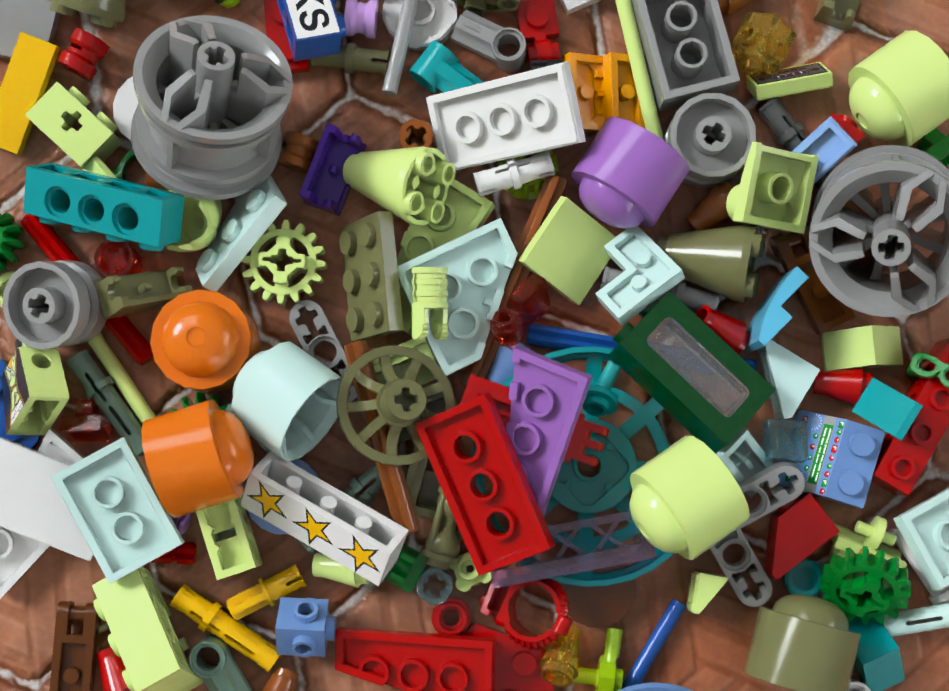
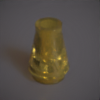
[539,624,582,687]

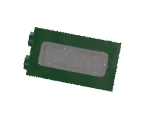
[608,291,776,453]

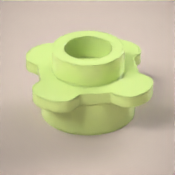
[449,552,493,592]

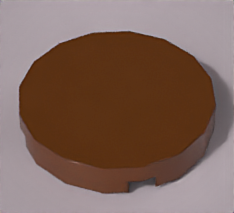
[559,548,636,628]

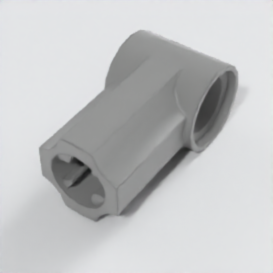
[451,10,527,73]

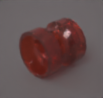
[94,240,143,277]

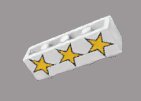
[241,451,409,586]

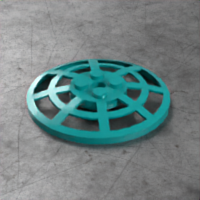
[471,346,693,587]

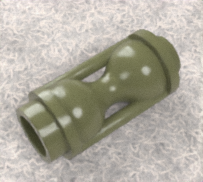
[420,485,462,570]

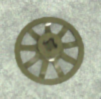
[336,345,455,466]

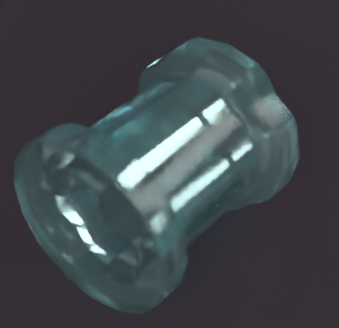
[417,566,453,604]

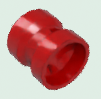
[57,27,110,81]

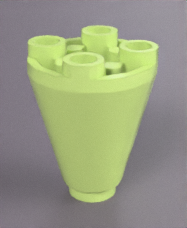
[343,146,456,226]

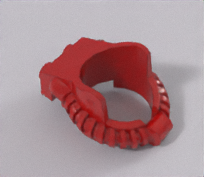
[479,567,573,650]

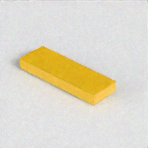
[0,32,61,155]

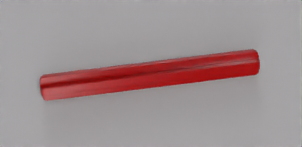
[20,214,153,366]

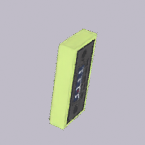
[746,62,833,101]

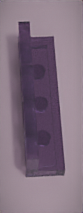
[490,511,656,588]

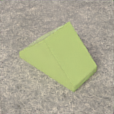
[820,325,904,371]

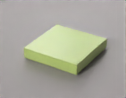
[518,196,615,305]

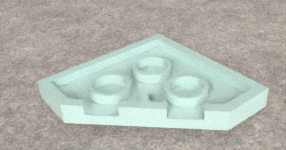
[398,218,518,376]

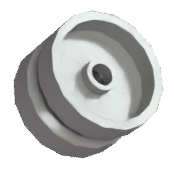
[664,93,756,188]
[2,260,107,350]

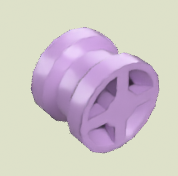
[344,0,379,39]

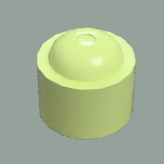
[848,30,949,147]
[629,436,750,560]

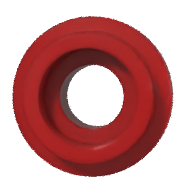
[431,597,471,635]

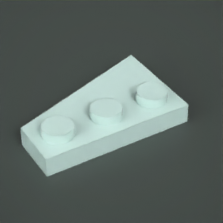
[195,175,287,292]

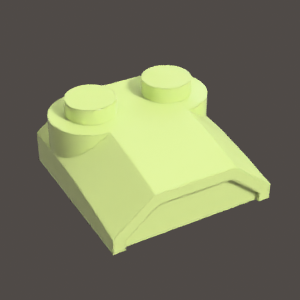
[726,142,819,234]

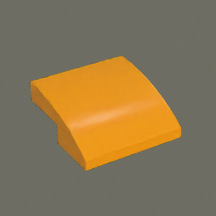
[562,52,645,133]

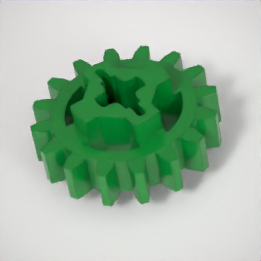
[819,546,911,625]

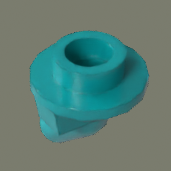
[582,359,623,417]

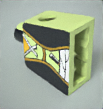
[2,339,70,436]

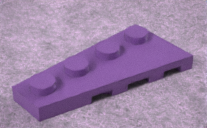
[499,346,593,517]

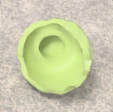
[165,190,222,252]

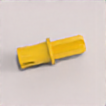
[226,564,306,620]

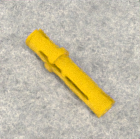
[170,584,280,672]

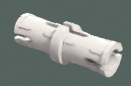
[473,151,555,197]

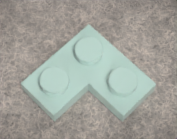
[595,226,685,326]

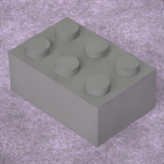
[631,0,740,112]

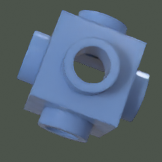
[275,597,336,657]

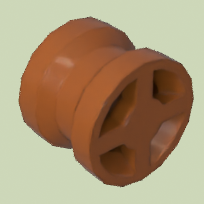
[278,131,319,175]

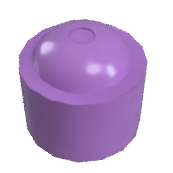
[571,117,690,229]

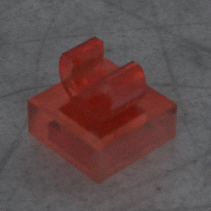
[60,399,111,443]

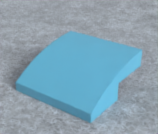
[744,266,809,354]

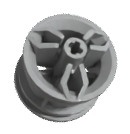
[131,15,293,200]
[809,145,949,317]

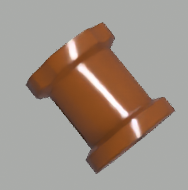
[399,119,434,148]

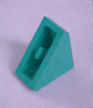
[852,377,923,441]
[849,617,905,691]

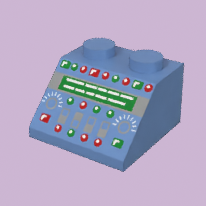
[777,410,885,509]

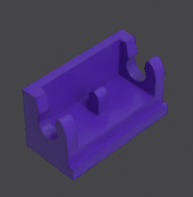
[299,123,367,216]

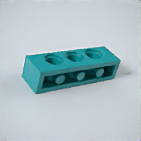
[23,162,184,251]

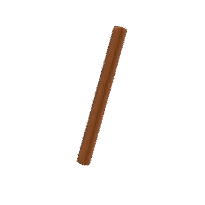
[461,174,568,388]

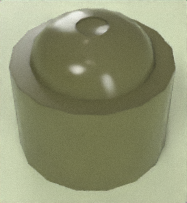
[744,593,862,691]

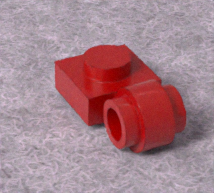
[516,0,560,69]

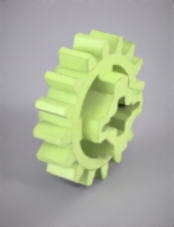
[241,220,327,306]

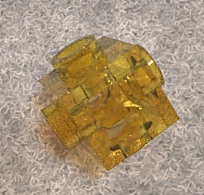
[731,12,797,76]

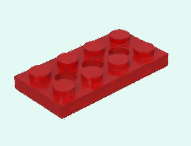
[414,392,555,576]

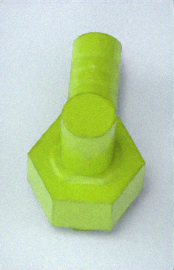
[572,628,623,691]

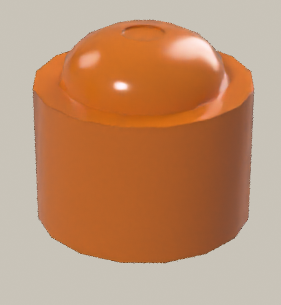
[150,289,261,394]
[141,399,254,518]

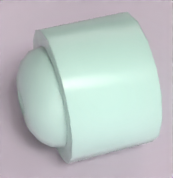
[230,341,342,462]

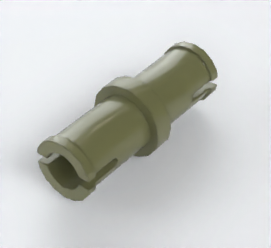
[311,42,391,75]

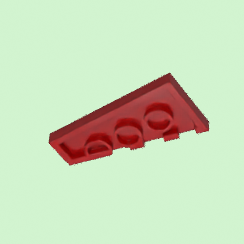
[335,627,496,691]

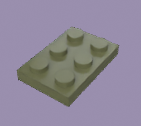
[339,211,403,342]

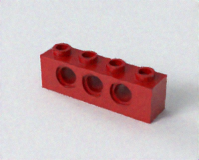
[871,338,949,496]

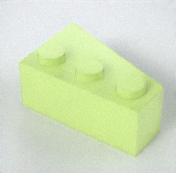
[92,566,204,691]

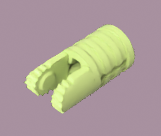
[412,267,448,340]

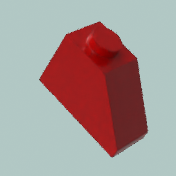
[764,493,840,581]

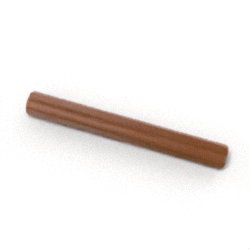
[344,341,419,535]

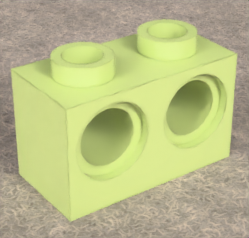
[196,496,263,580]

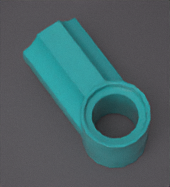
[409,41,484,93]

